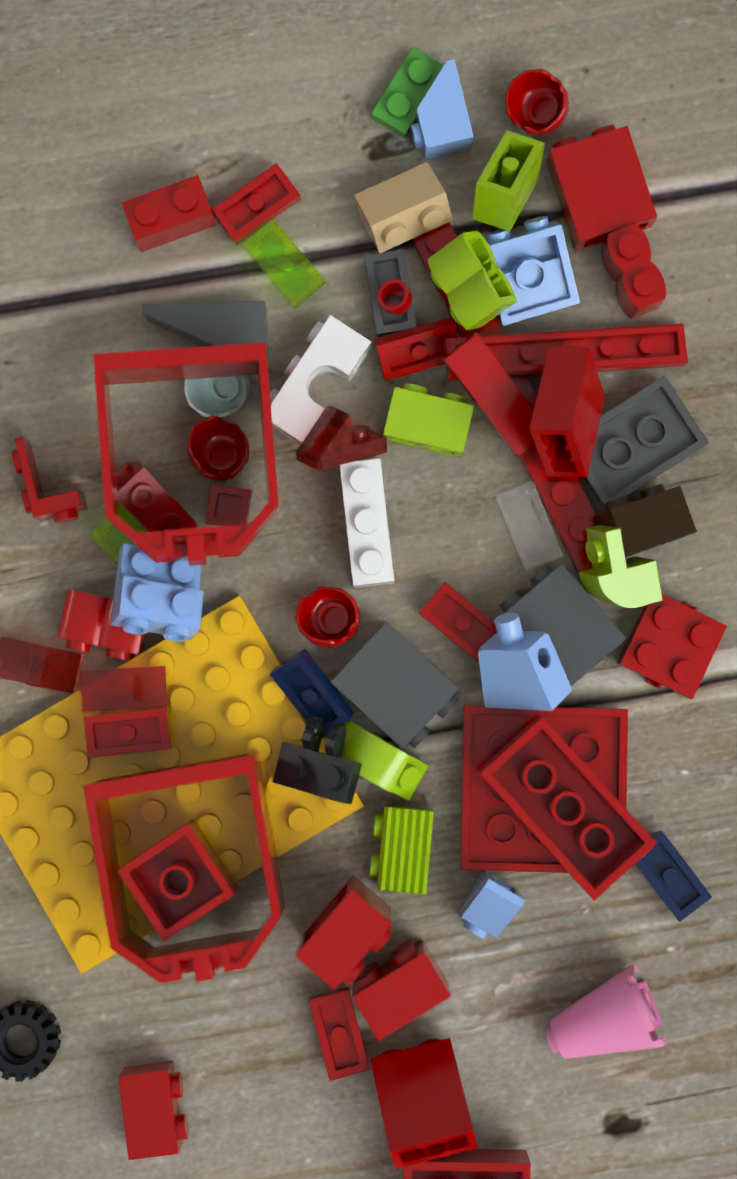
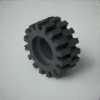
[0,1000,61,1082]

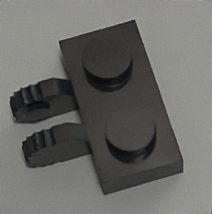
[272,716,362,804]

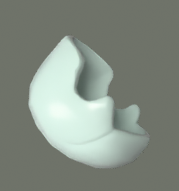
[183,375,250,418]

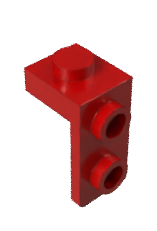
[11,437,88,523]
[116,460,198,532]

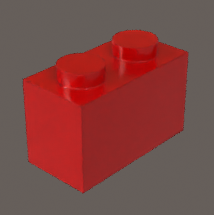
[121,175,216,252]
[118,1061,188,1160]

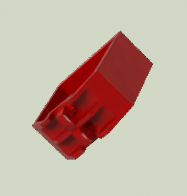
[93,342,279,566]
[83,752,285,983]

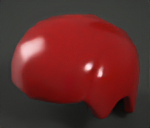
[505,69,569,136]
[187,416,250,481]
[295,586,361,648]

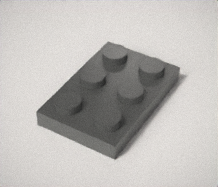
[584,375,709,510]

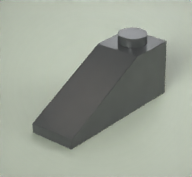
[142,301,268,357]

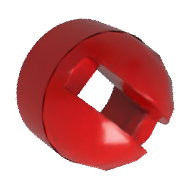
[377,279,412,315]

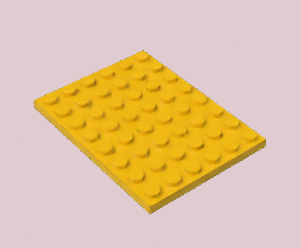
[0,595,364,974]

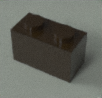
[593,484,697,558]

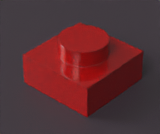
[205,484,252,526]

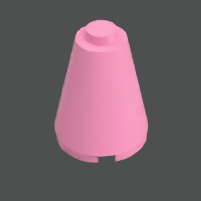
[546,965,667,1059]

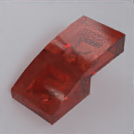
[79,666,167,712]

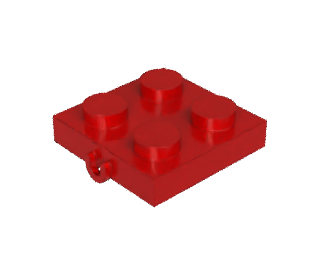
[617,593,727,700]

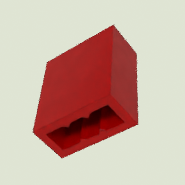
[546,125,657,251]
[529,345,605,478]
[370,1038,478,1169]

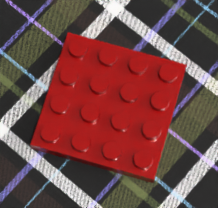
[460,705,628,874]

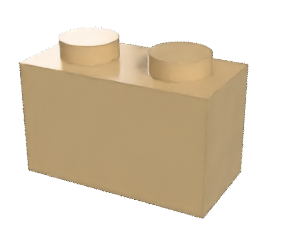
[354,162,453,253]

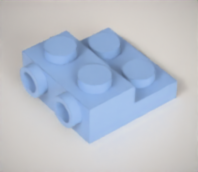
[485,216,580,326]
[111,543,204,642]

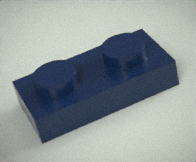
[270,649,354,736]
[635,830,712,922]

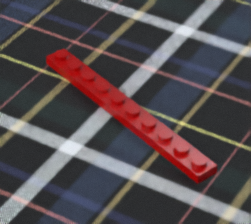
[411,222,596,594]

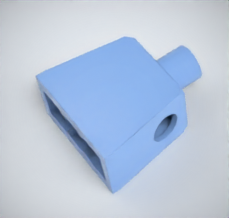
[478,612,572,711]

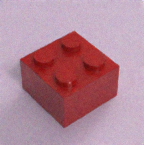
[117,819,239,942]
[352,940,451,1041]

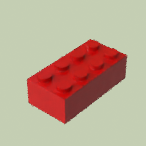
[477,716,657,901]

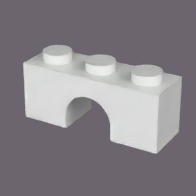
[270,315,371,449]
[339,458,394,588]

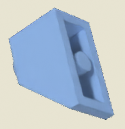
[410,59,474,160]
[459,871,525,939]

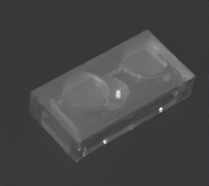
[494,480,563,572]

